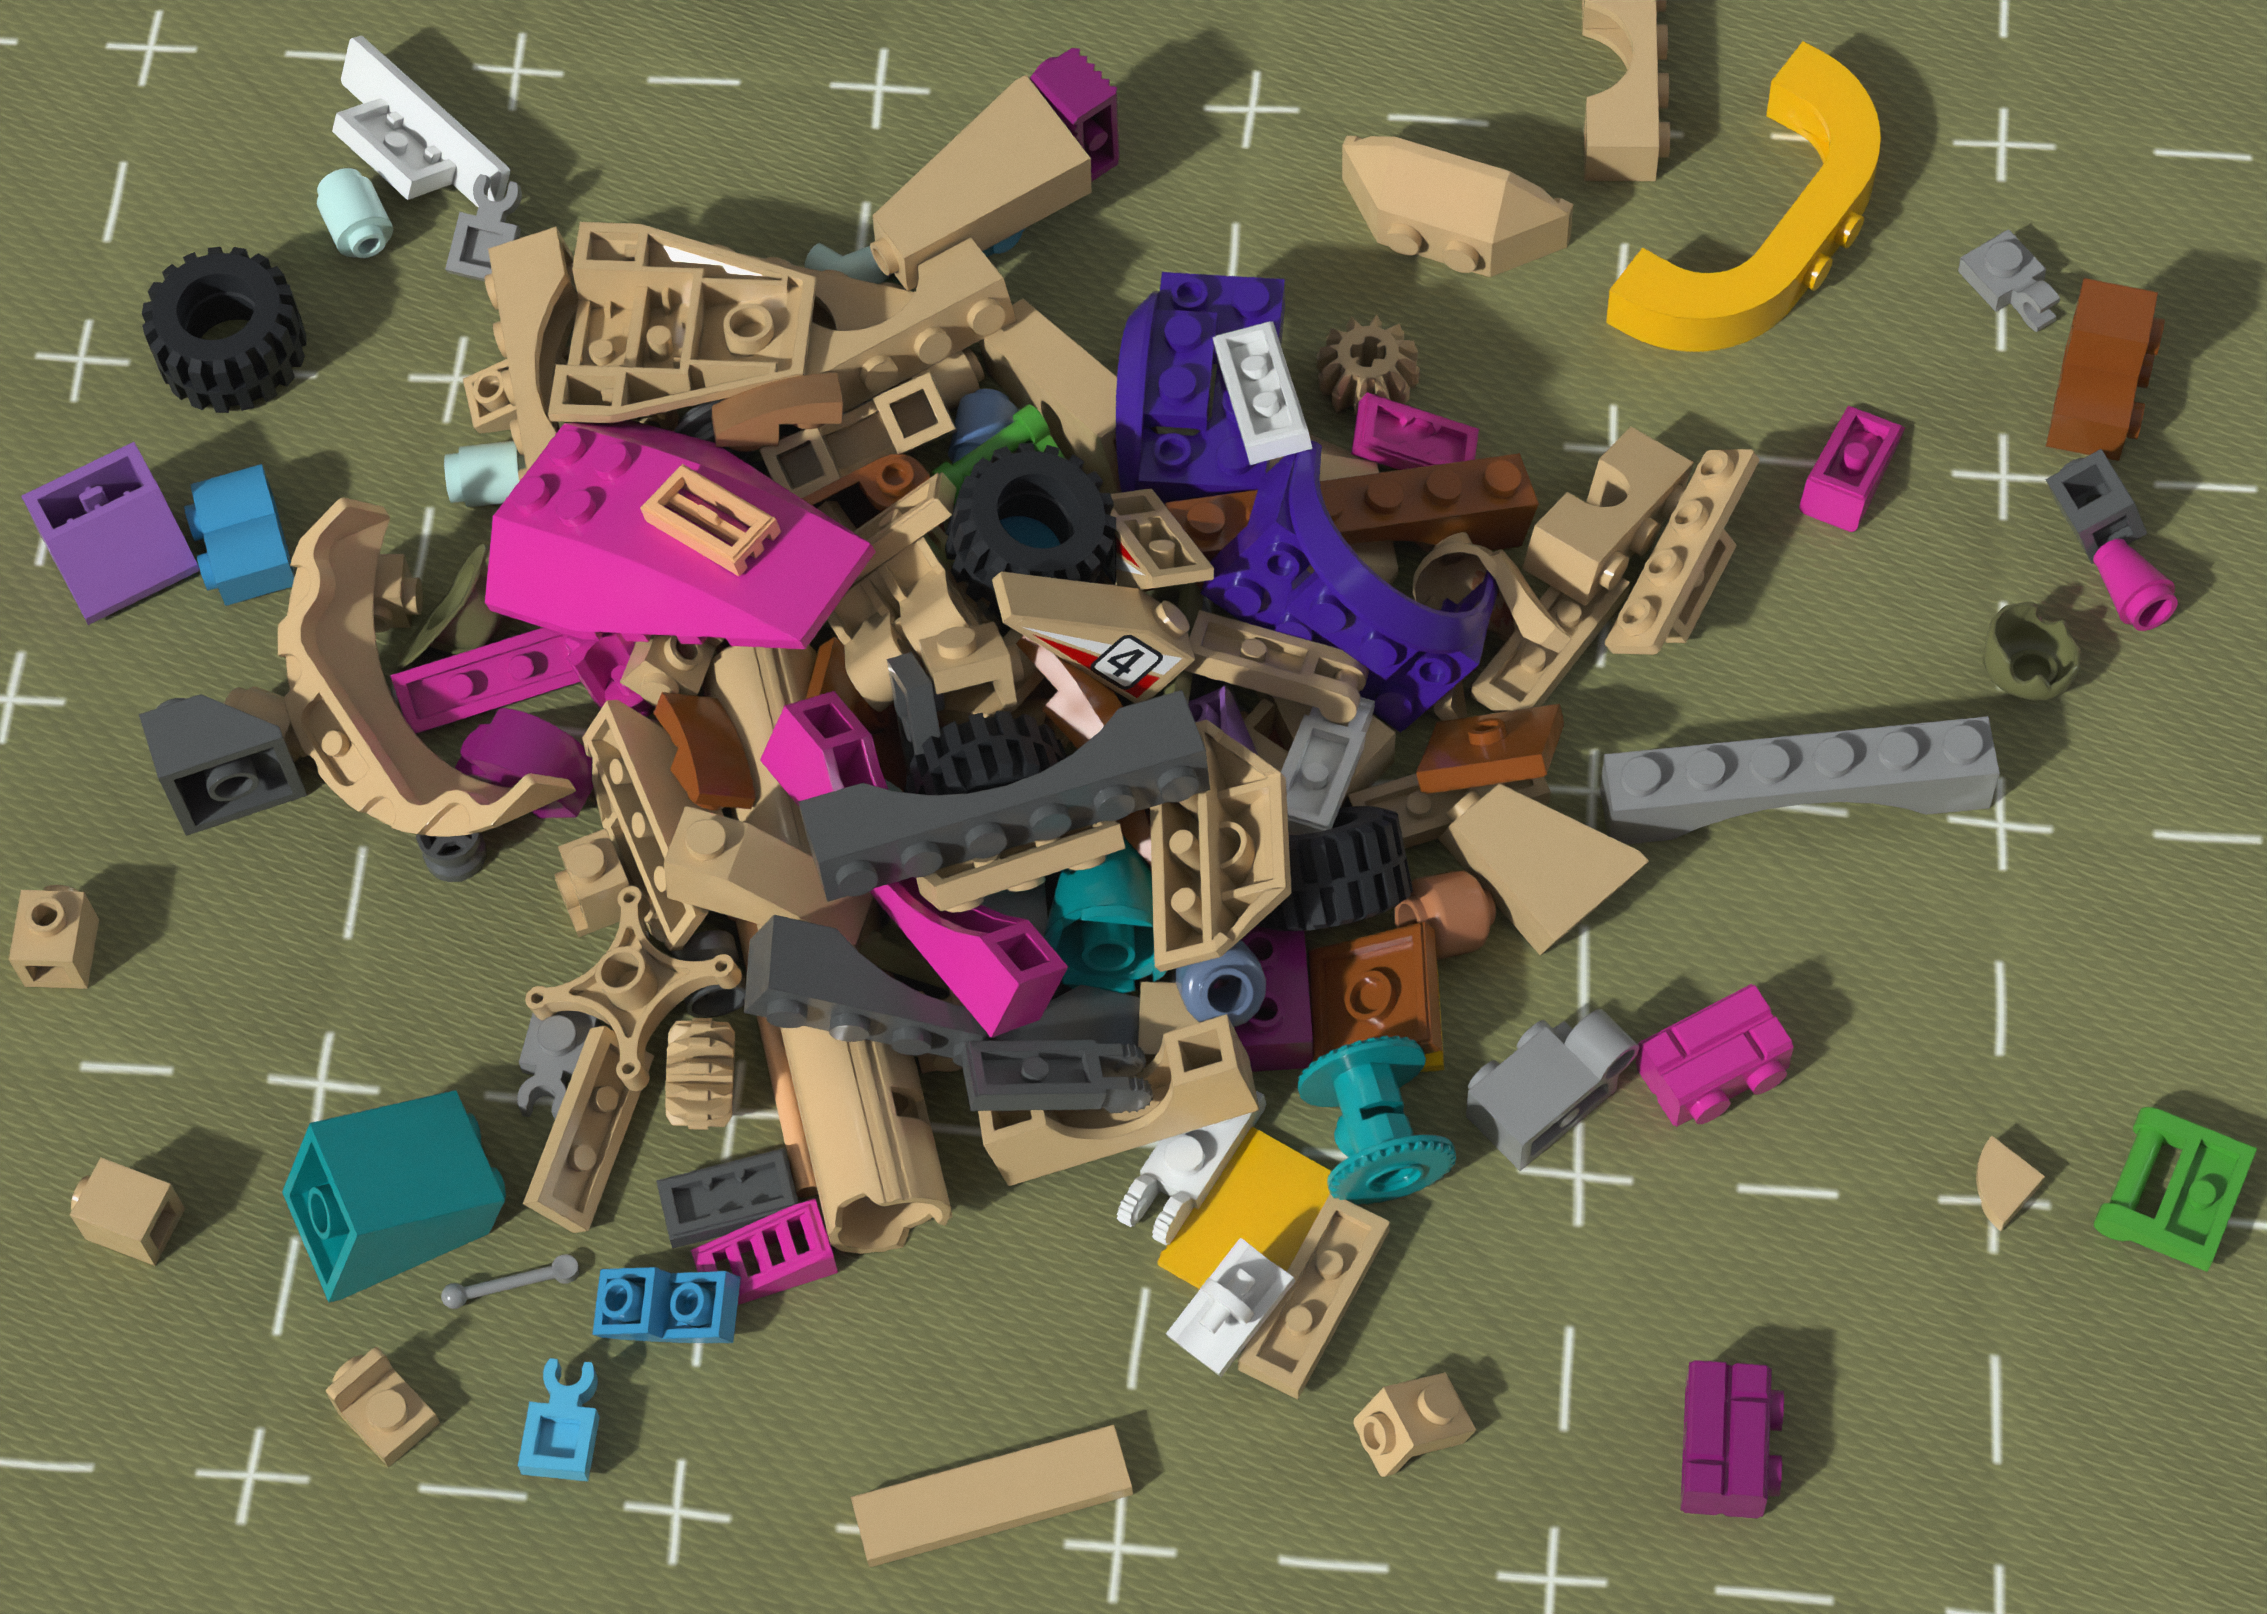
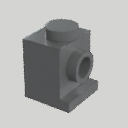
[2045,449,2148,564]

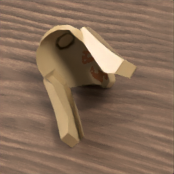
[1412,532,1571,721]

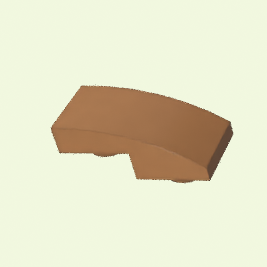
[711,373,843,452]

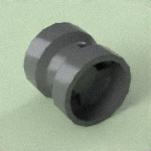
[672,930,746,1018]

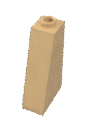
[870,75,1092,292]
[978,298,1159,494]

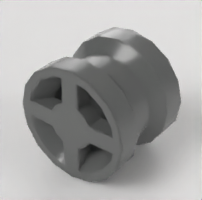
[416,832,487,882]

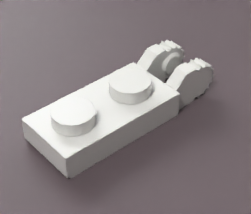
[1281,697,1375,835]
[1117,1091,1266,1246]

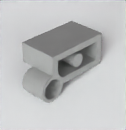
[1466,1009,1639,1171]

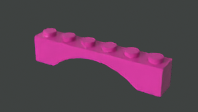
[760,691,1068,1038]

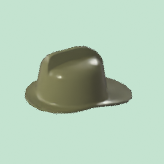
[396,544,514,668]

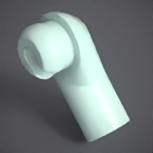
[805,243,893,284]

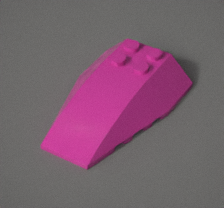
[485,419,876,649]

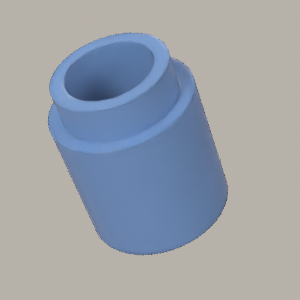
[948,389,1018,464]

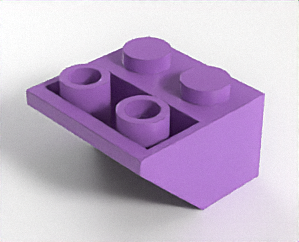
[21,442,200,625]

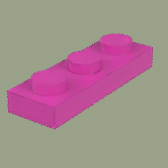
[390,627,581,734]

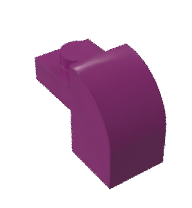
[455,708,593,818]

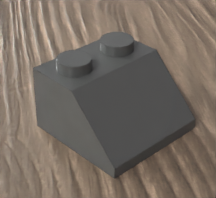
[139,694,307,836]

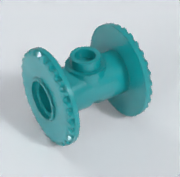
[1298,1036,1456,1205]

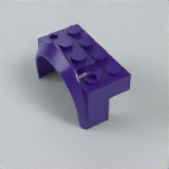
[1116,272,1285,505]
[1200,440,1499,733]

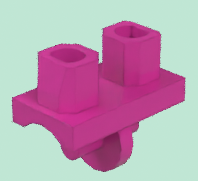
[565,632,656,717]

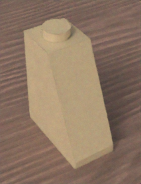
[1439,783,1649,956]

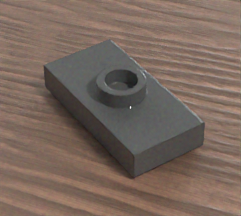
[656,1148,799,1249]

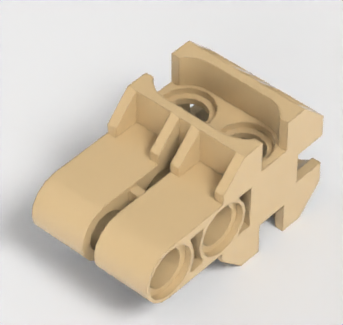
[827,525,1001,712]

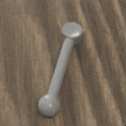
[441,1254,579,1309]

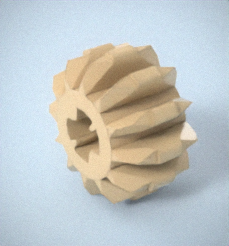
[1317,315,1420,416]
[665,1018,735,1130]

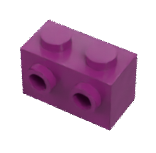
[1218,925,1313,1072]

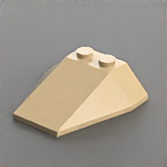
[548,222,816,423]

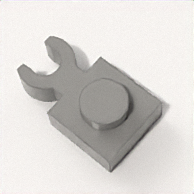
[445,174,522,282]
[517,1011,601,1120]

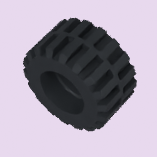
[142,247,307,413]
[945,443,1116,615]
[906,711,1067,795]
[1257,806,1413,931]

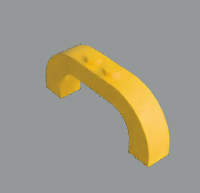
[1606,41,1881,352]

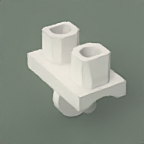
[1166,1237,1296,1377]

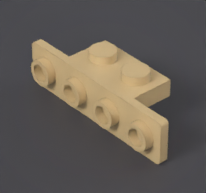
[1605,449,1759,655]

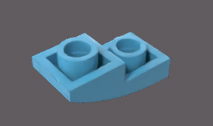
[592,1267,741,1343]

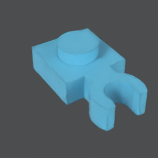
[518,1358,600,1482]

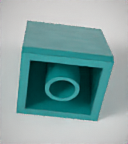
[282,1090,506,1303]

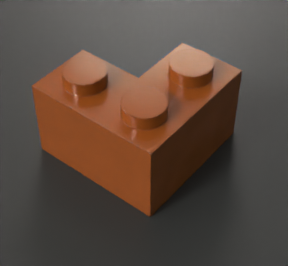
[2046,278,2165,461]

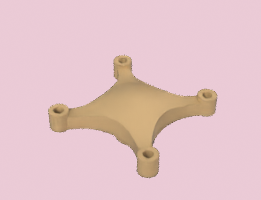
[525,886,742,1091]

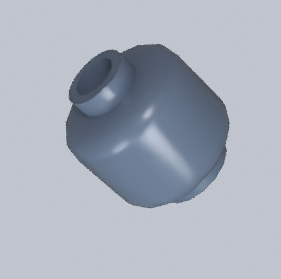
[1176,941,1266,1027]

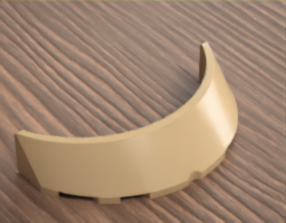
[278,497,576,837]

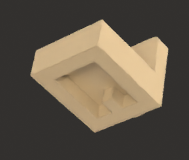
[326,1347,440,1468]

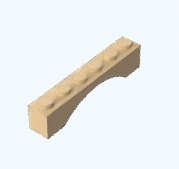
[484,227,578,481]

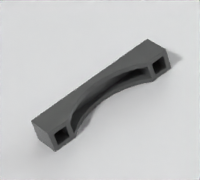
[798,690,1211,902]
[744,915,1140,1067]

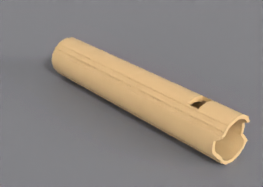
[702,645,952,1254]

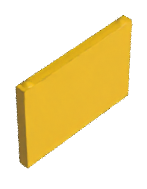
[1157,1126,1331,1289]

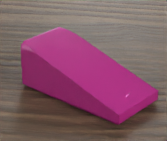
[1799,406,1905,532]

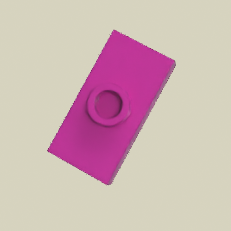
[1351,392,1479,470]

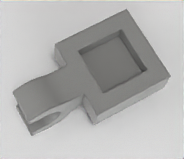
[1958,229,2060,332]

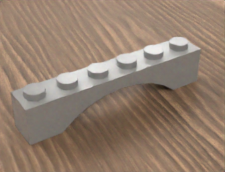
[1600,716,2000,844]

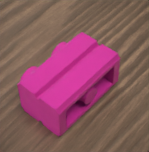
[1635,984,1794,1127]

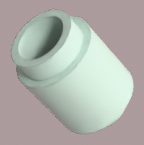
[317,168,393,258]
[444,441,526,507]

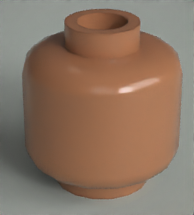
[1395,871,1496,960]

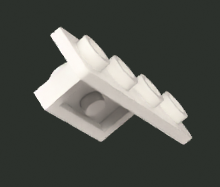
[332,35,510,207]

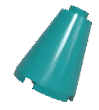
[1044,836,1167,994]

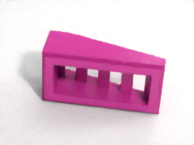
[691,1198,838,1305]

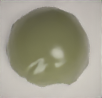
[1983,601,2081,701]

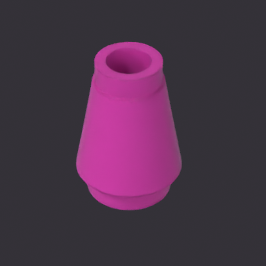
[2093,539,2178,631]

